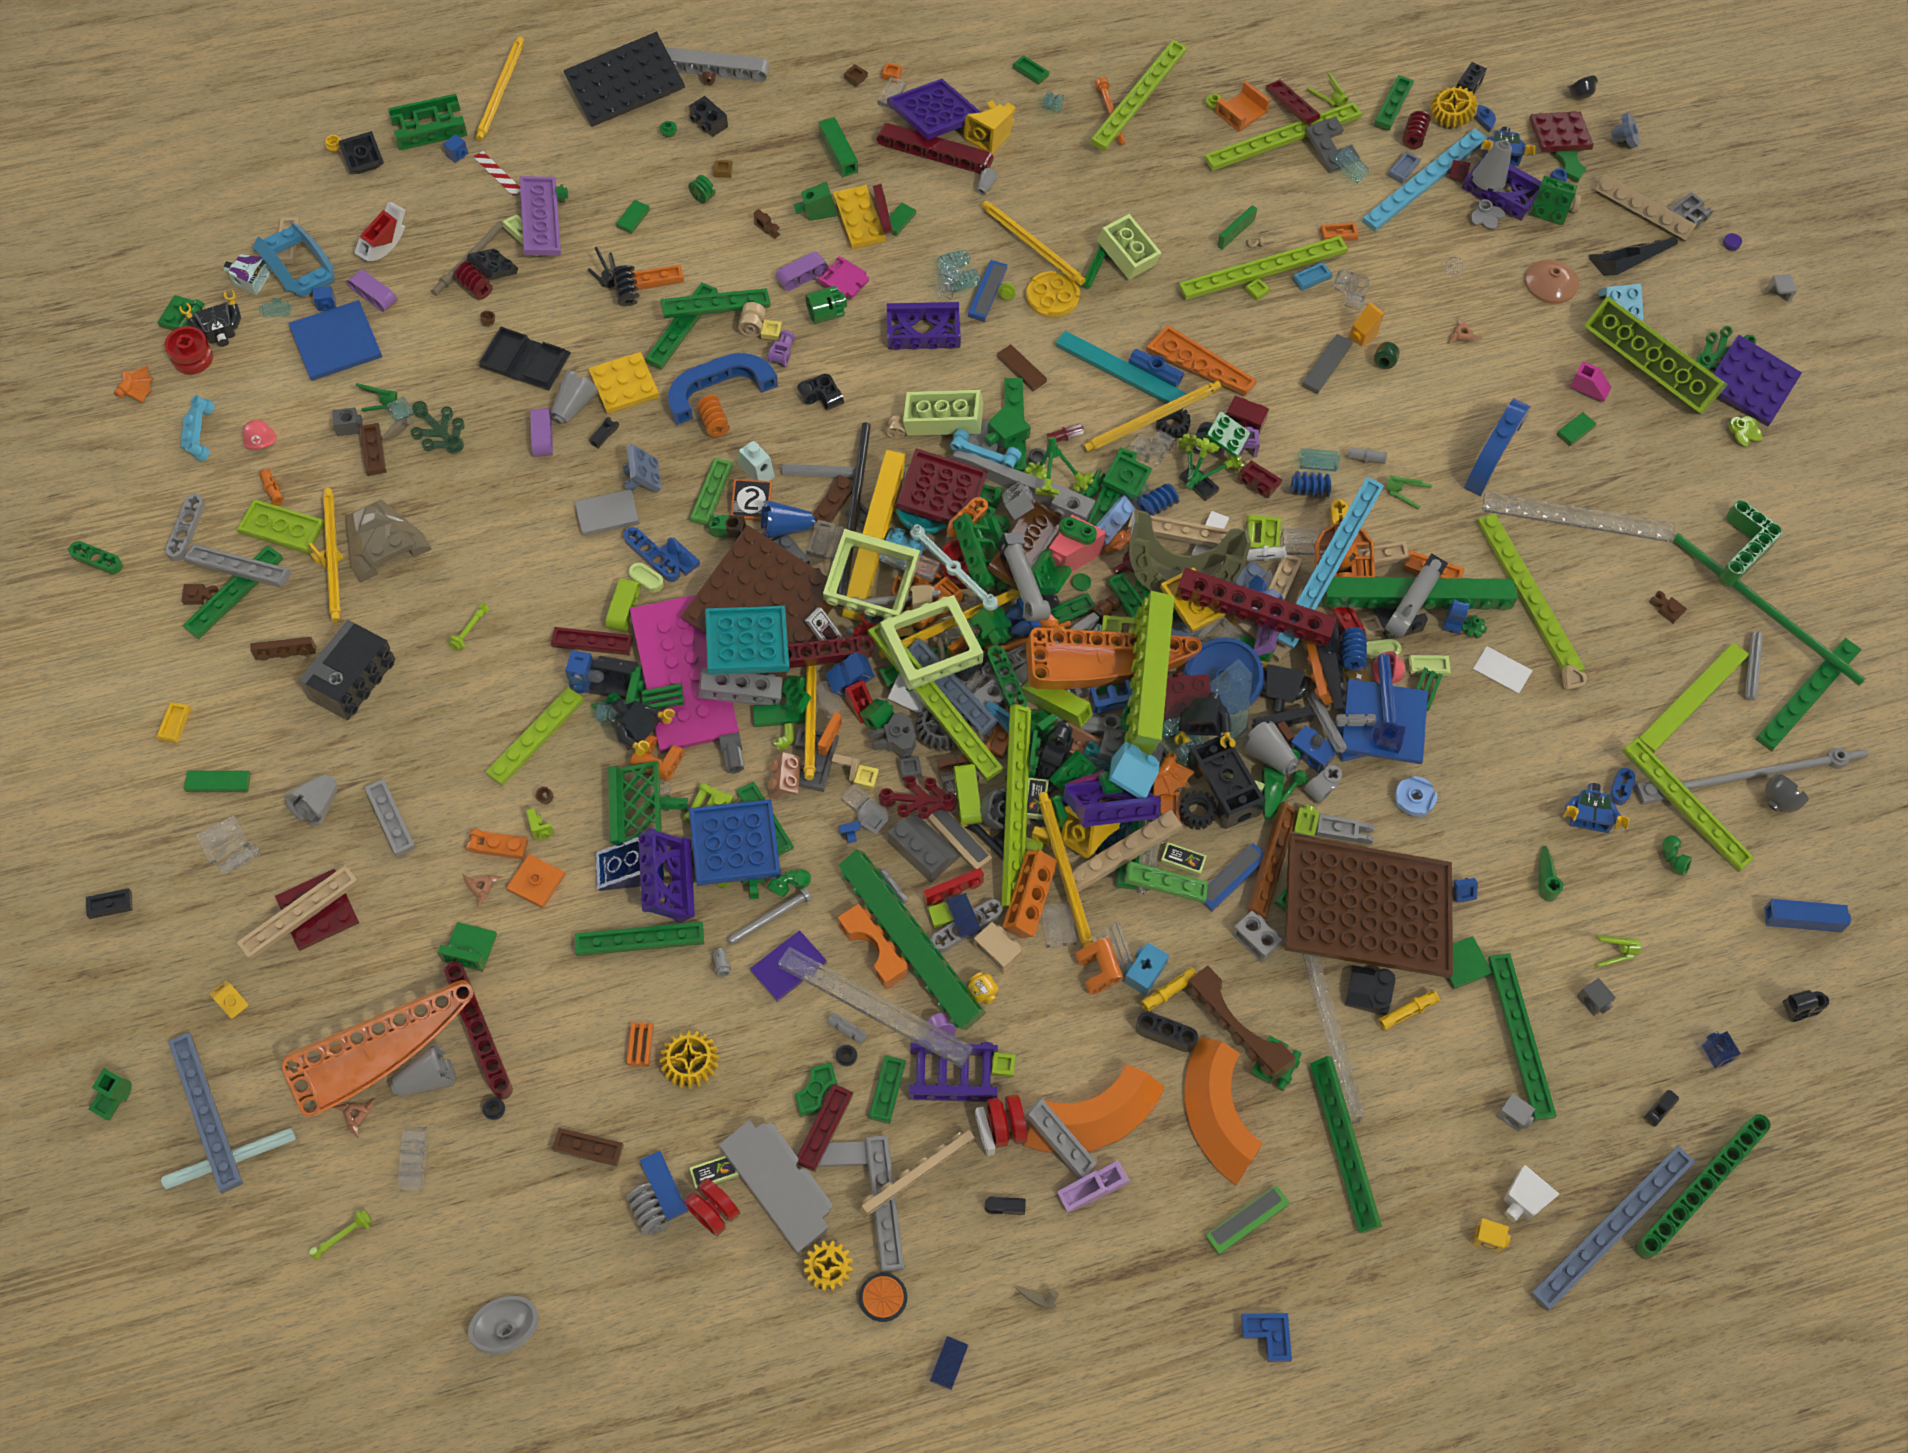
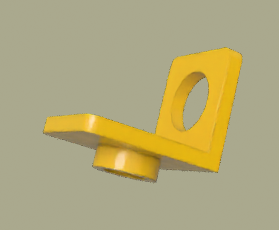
[309,543,343,570]
[209,980,248,1019]

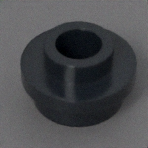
[836,1045,857,1067]
[483,1098,506,1120]

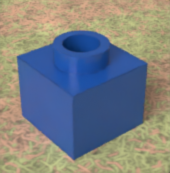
[443,134,468,163]
[313,286,336,311]

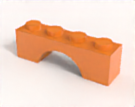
[837,904,908,990]

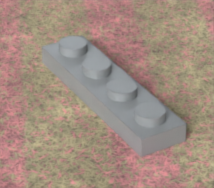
[365,779,416,857]
[1024,1098,1097,1179]

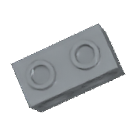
[1002,481,1035,520]
[1232,911,1282,963]

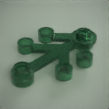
[411,401,465,454]

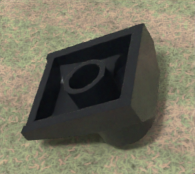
[338,131,384,174]
[1344,965,1395,1016]

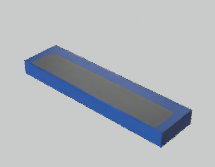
[968,260,1008,322]
[1202,843,1264,912]

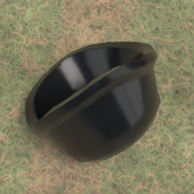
[1567,75,1598,100]

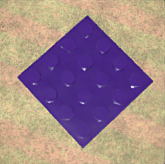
[887,79,981,140]
[1713,335,1802,427]

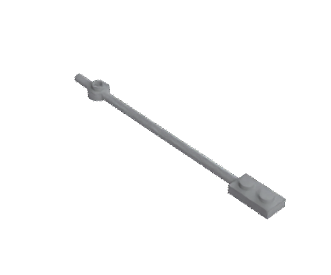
[1635,748,1868,805]

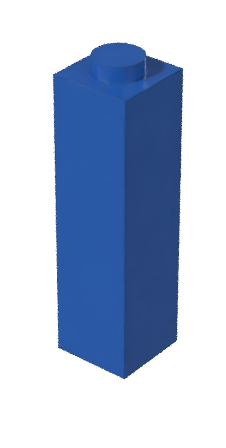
[1764,899,1851,932]

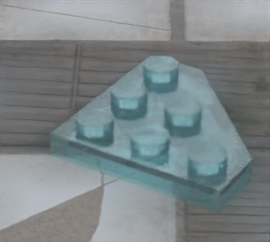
[1210,659,1252,740]

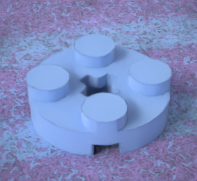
[1395,776,1437,817]

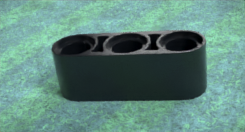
[1136,1012,1198,1052]

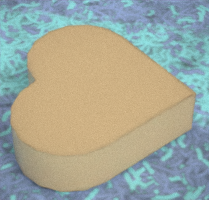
[1562,665,1587,690]

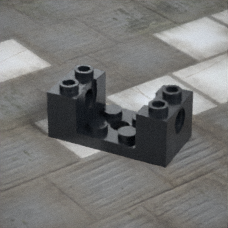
[1187,734,1266,829]

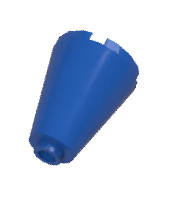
[761,500,815,539]

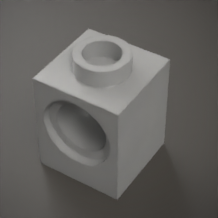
[1496,1093,1535,1132]

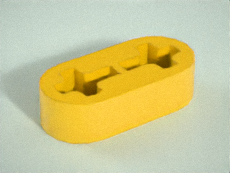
[1329,499,1349,525]

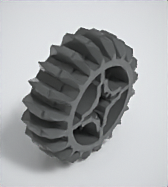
[915,702,969,751]

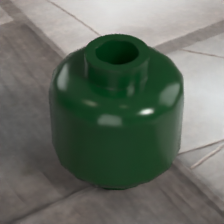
[1374,342,1400,369]

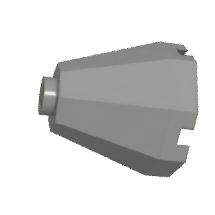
[284,775,337,826]

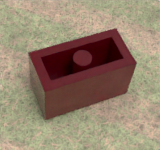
[1226,396,1269,434]

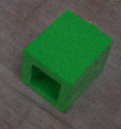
[860,699,895,730]

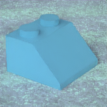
[1109,741,1160,798]

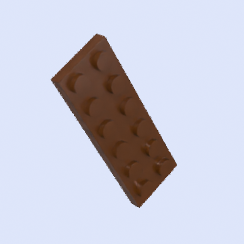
[987,500,1063,591]

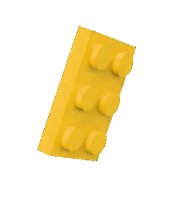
[1160,567,1225,633]

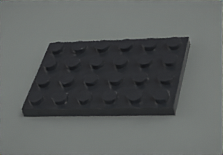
[563,31,685,127]

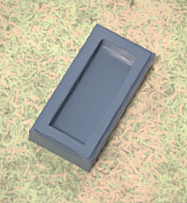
[1387,151,1421,184]

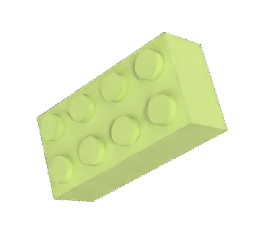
[903,390,983,436]

